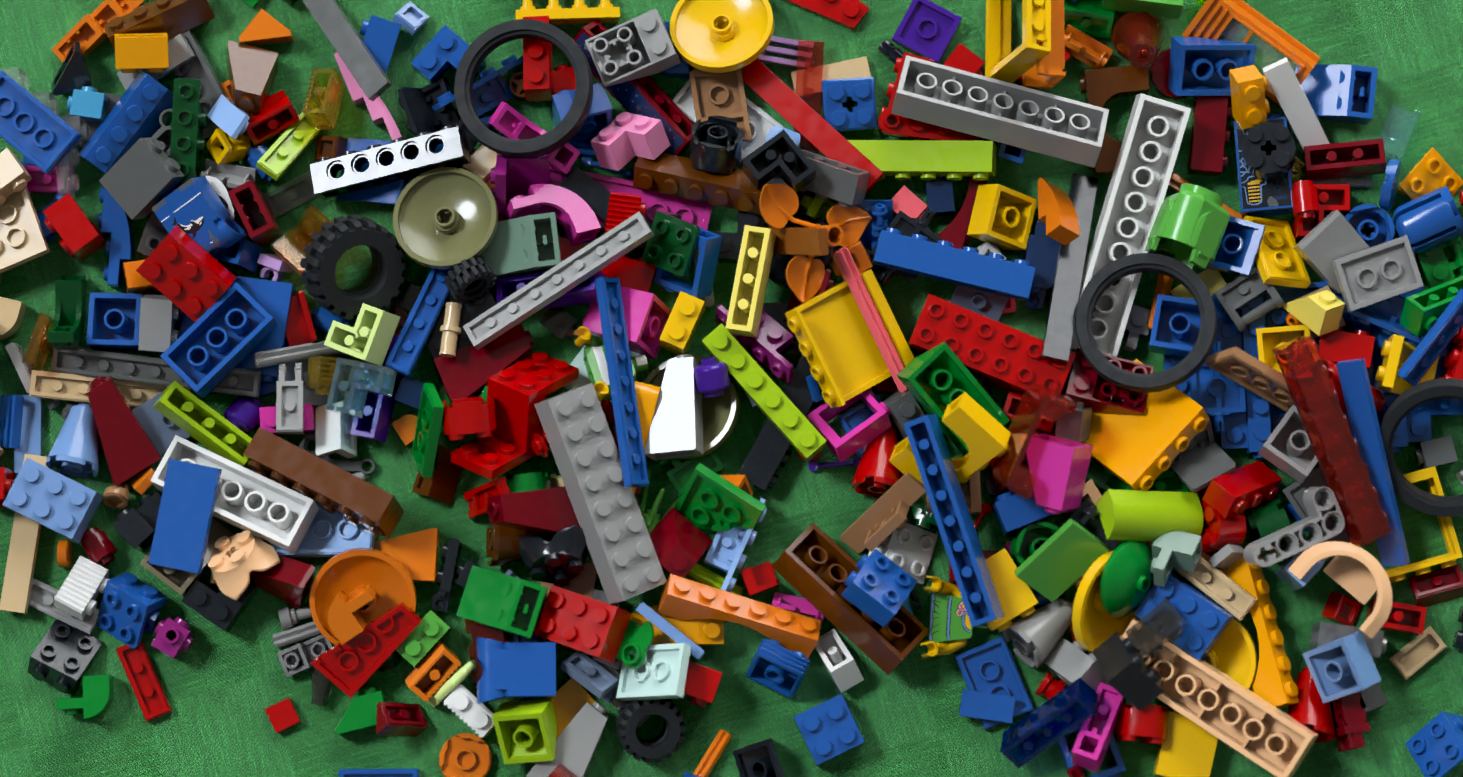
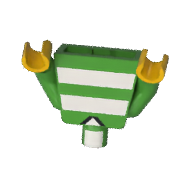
[573,326,648,402]

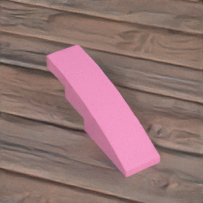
[334,53,402,140]

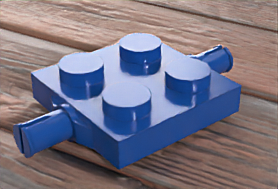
[1190,342,1246,432]

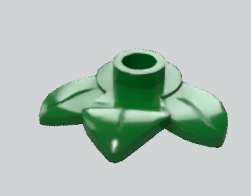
[616,620,654,669]

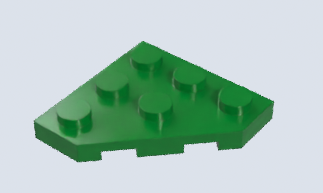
[675,463,766,532]

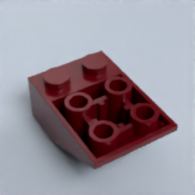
[1062,347,1154,415]

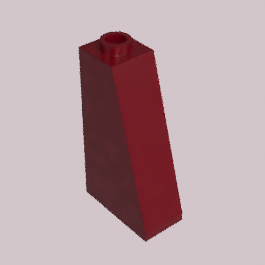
[434,324,534,405]
[87,375,161,486]
[487,486,581,536]

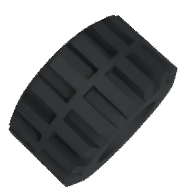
[615,699,686,763]

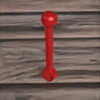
[974,503,992,530]

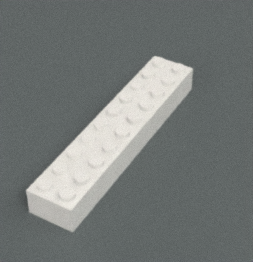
[1070,93,1191,357]

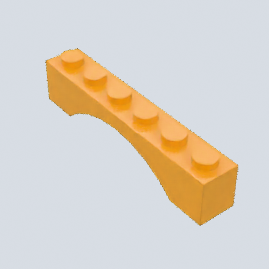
[1220,555,1299,709]

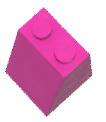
[582,286,671,360]
[1024,433,1093,514]

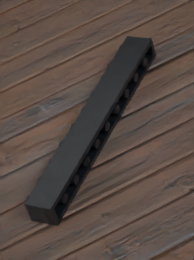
[737,248,887,493]

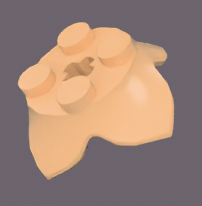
[208,530,280,600]

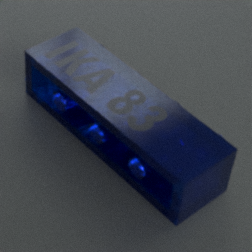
[1000,677,1098,768]

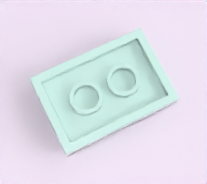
[616,643,691,701]

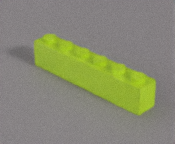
[848,140,997,181]
[702,323,827,462]

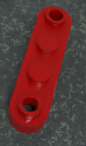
[878,108,981,141]

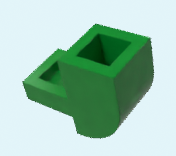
[56,675,114,720]

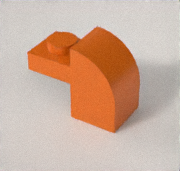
[328,584,376,644]

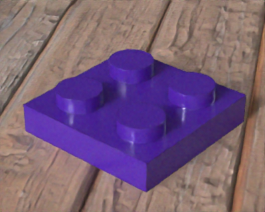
[892,0,962,63]

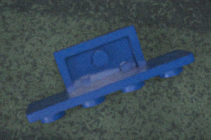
[432,55,523,117]
[1334,294,1426,346]

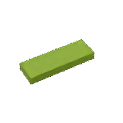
[256,110,324,181]

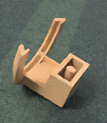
[1288,541,1393,639]

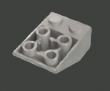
[585,8,681,87]

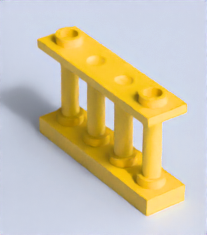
[514,0,620,25]

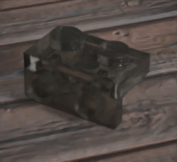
[1125,599,1188,658]

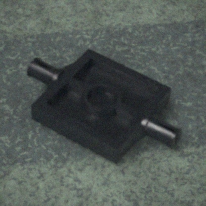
[870,207,943,286]

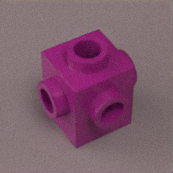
[151,616,194,659]

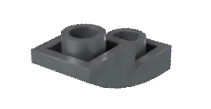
[277,634,335,678]

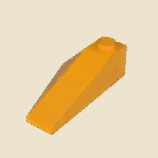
[630,604,724,646]

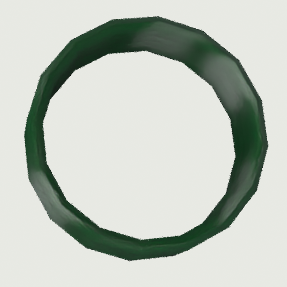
[378,650,401,672]

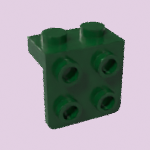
[641,211,700,276]

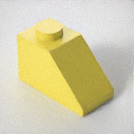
[1283,290,1345,336]

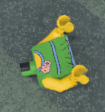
[920,575,988,658]

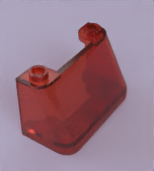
[992,384,1079,500]

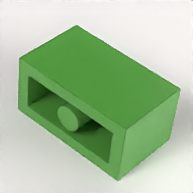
[396,610,452,668]

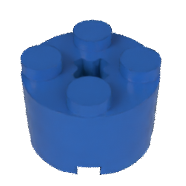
[1344,204,1395,247]

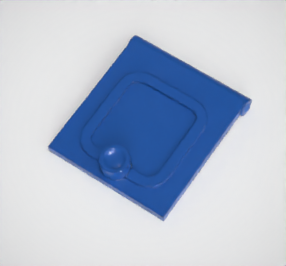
[336,138,411,206]

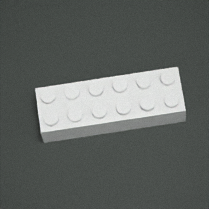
[150,435,319,555]

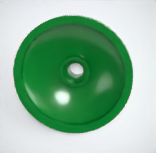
[1100,540,1154,617]

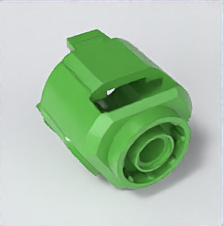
[1145,183,1230,270]

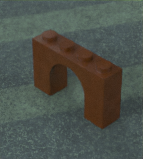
[1079,64,1150,177]

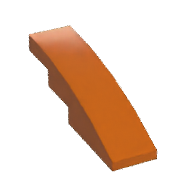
[51,0,148,63]

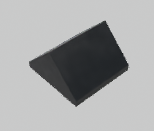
[733,738,785,777]

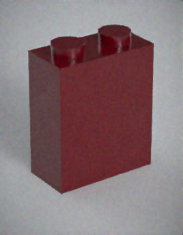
[228,180,283,247]

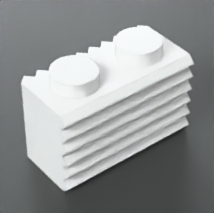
[54,556,110,621]
[444,684,495,738]

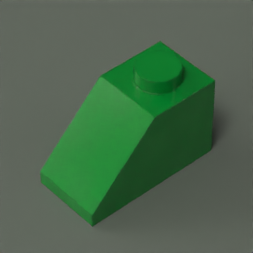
[335,687,386,735]

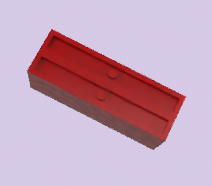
[908,294,1076,406]

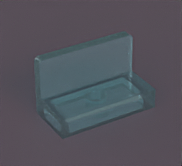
[1378,105,1421,161]

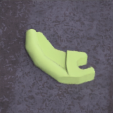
[428,661,475,708]

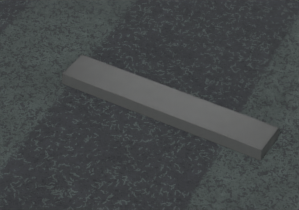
[302,0,392,101]

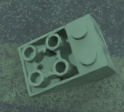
[481,212,562,277]

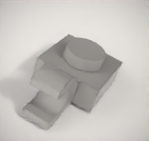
[1124,305,1151,352]

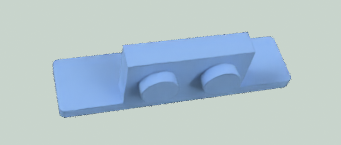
[704,498,768,593]

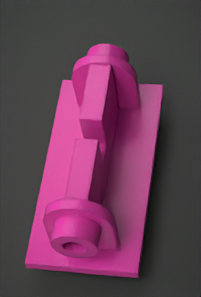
[772,592,824,629]

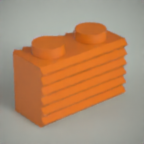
[405,641,461,702]

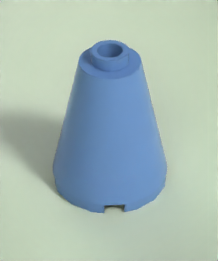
[46,402,99,478]

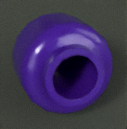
[694,357,731,397]
[224,396,262,434]

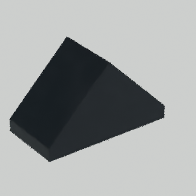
[51,41,92,96]

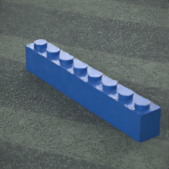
[903,414,1005,627]

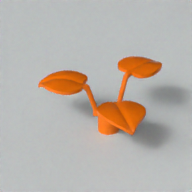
[759,184,872,302]

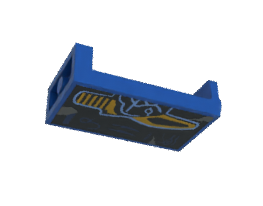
[1234,114,1293,218]

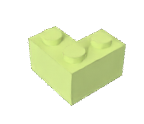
[324,303,400,366]

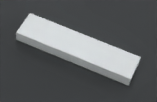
[1263,57,1330,150]

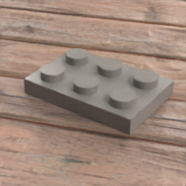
[1331,236,1424,311]

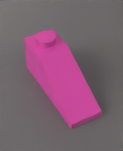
[1072,682,1124,773]

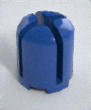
[1393,186,1463,254]

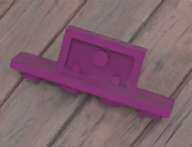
[715,304,794,383]

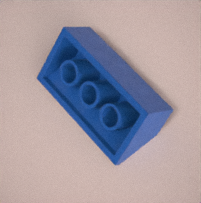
[78,71,173,174]

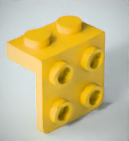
[1375,334,1439,395]

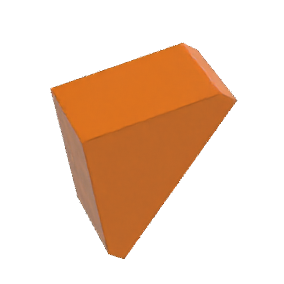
[239,9,294,46]

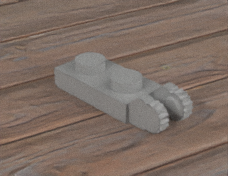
[276,363,304,435]

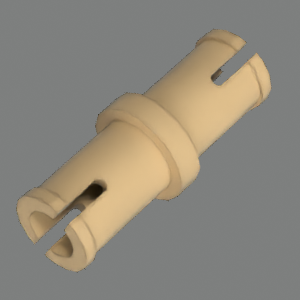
[439,302,462,357]

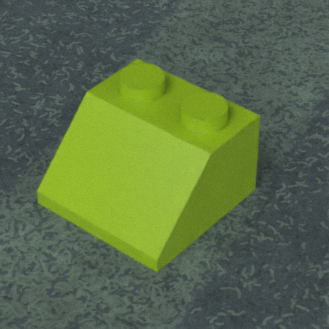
[492,699,557,764]

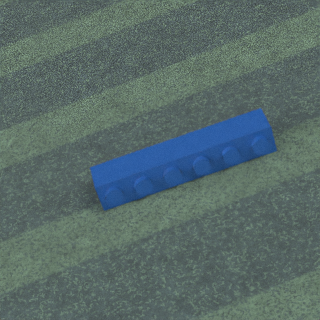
[872,228,1036,302]

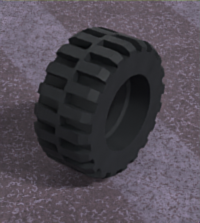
[300,215,407,320]

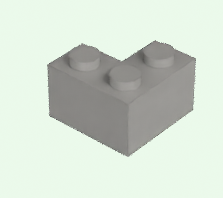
[138,291,183,352]
[1043,638,1111,704]

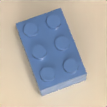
[2,458,103,543]

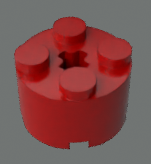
[442,396,497,440]
[1200,500,1246,553]
[1113,702,1169,744]

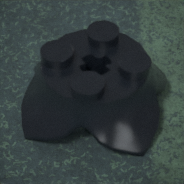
[519,524,591,587]

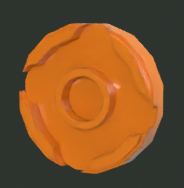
[439,733,492,777]

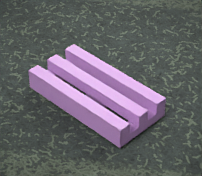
[759,36,814,69]

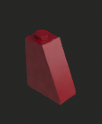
[249,555,316,609]

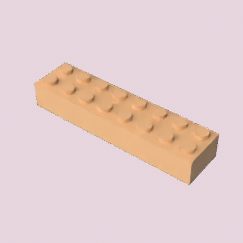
[1122,618,1319,777]

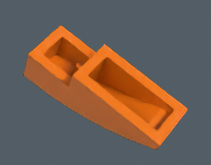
[1038,177,1080,246]

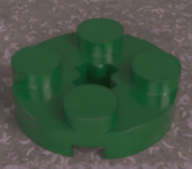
[907,506,941,535]

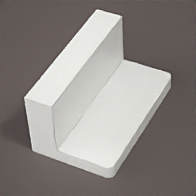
[316,400,357,459]

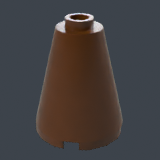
[486,517,554,566]

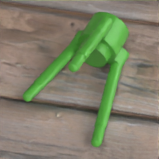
[639,469,681,533]

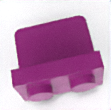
[490,154,550,215]

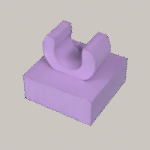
[257,253,294,282]

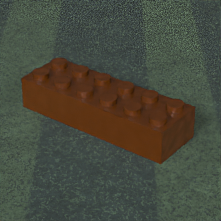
[243,427,405,539]
[771,523,930,675]

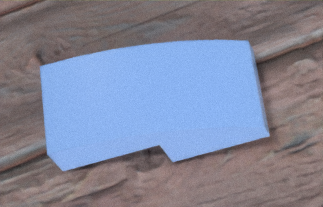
[207,94,250,139]

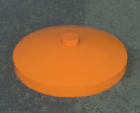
[310,548,417,645]

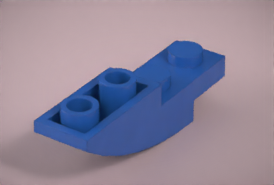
[97,187,135,289]

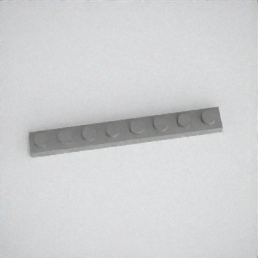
[463,212,654,350]

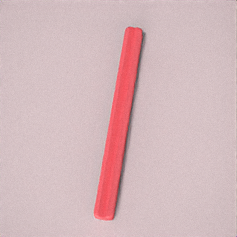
[834,247,908,393]

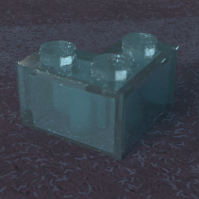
[326,358,397,418]

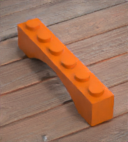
[658,574,821,659]

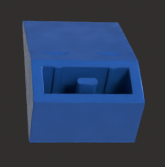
[1294,64,1378,125]

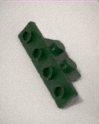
[170,78,208,184]

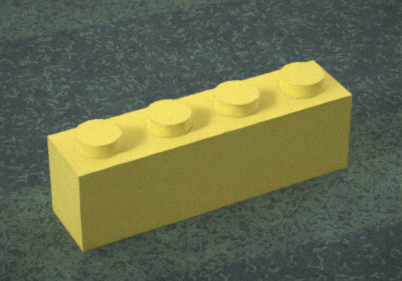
[725,225,776,338]

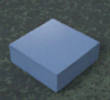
[393,1,430,35]

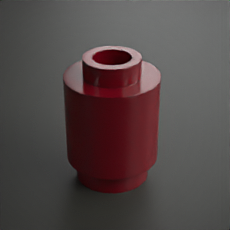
[81,526,117,567]

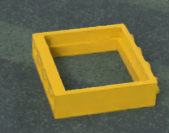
[985,0,1051,83]
[1347,466,1463,583]

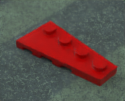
[783,0,869,30]
[311,602,422,698]

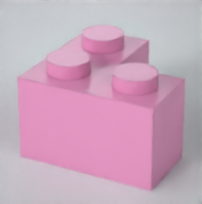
[590,112,670,171]

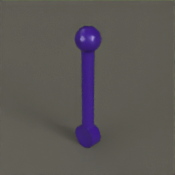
[808,457,860,472]

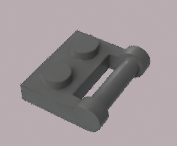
[1214,266,1285,333]

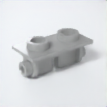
[200,159,256,189]

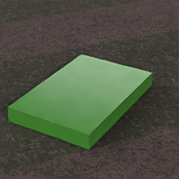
[1014,518,1109,603]

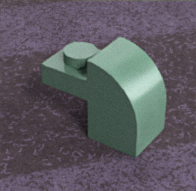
[1150,531,1202,587]

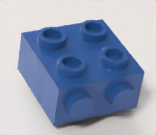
[841,549,918,628]

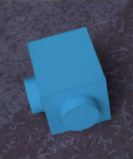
[67,86,109,123]

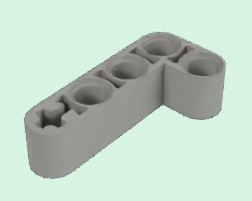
[1243,486,1345,567]

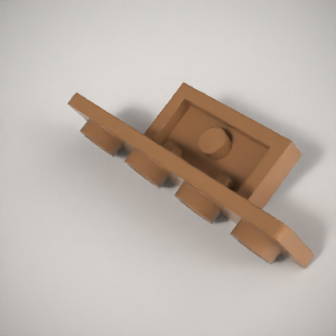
[840,472,926,554]

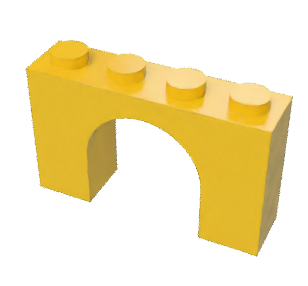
[889,392,1011,494]

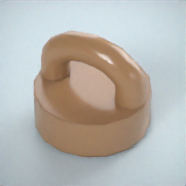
[103,482,130,509]

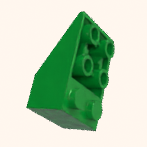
[456,565,548,640]

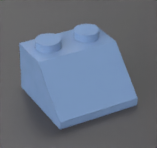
[1303,631,1381,703]

